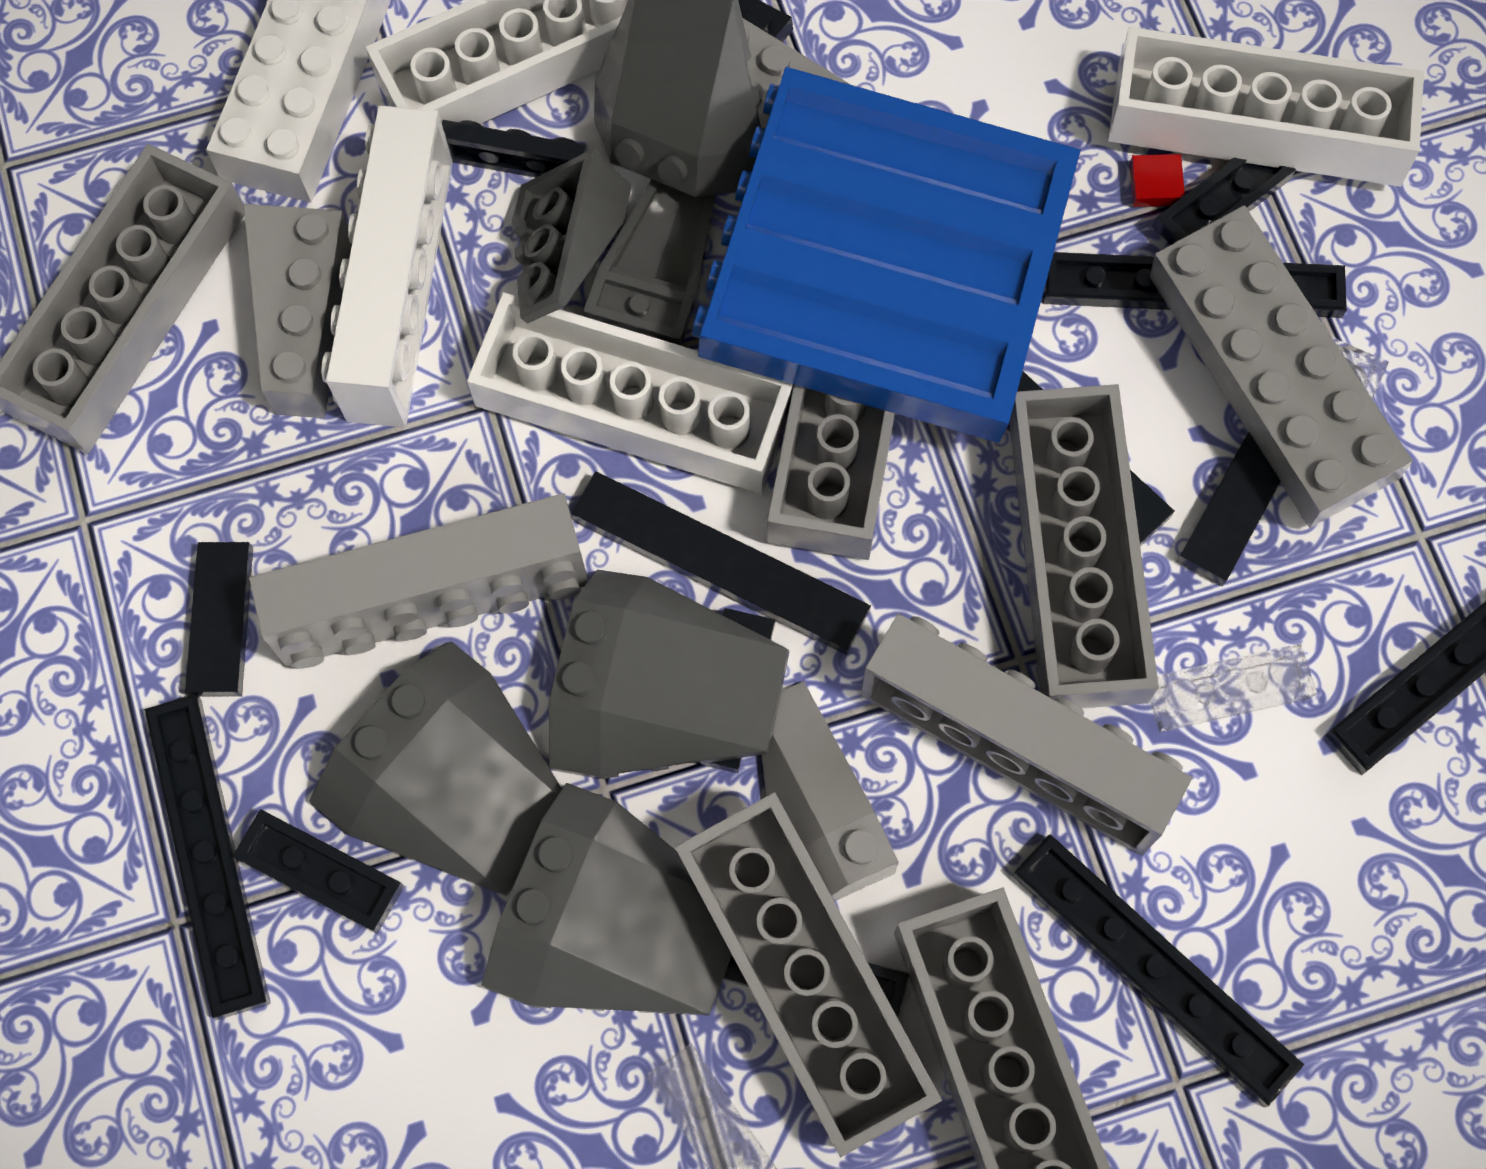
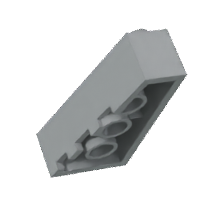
[243,204,352,418]

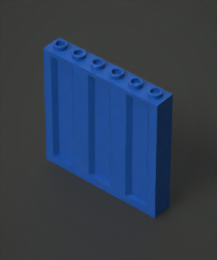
[692,66,1081,443]

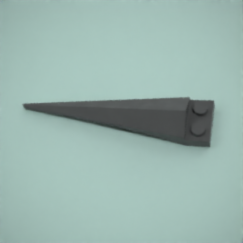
[583,179,716,346]

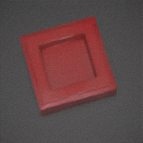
[1129,154,1185,207]

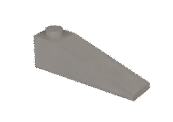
[761,681,899,901]

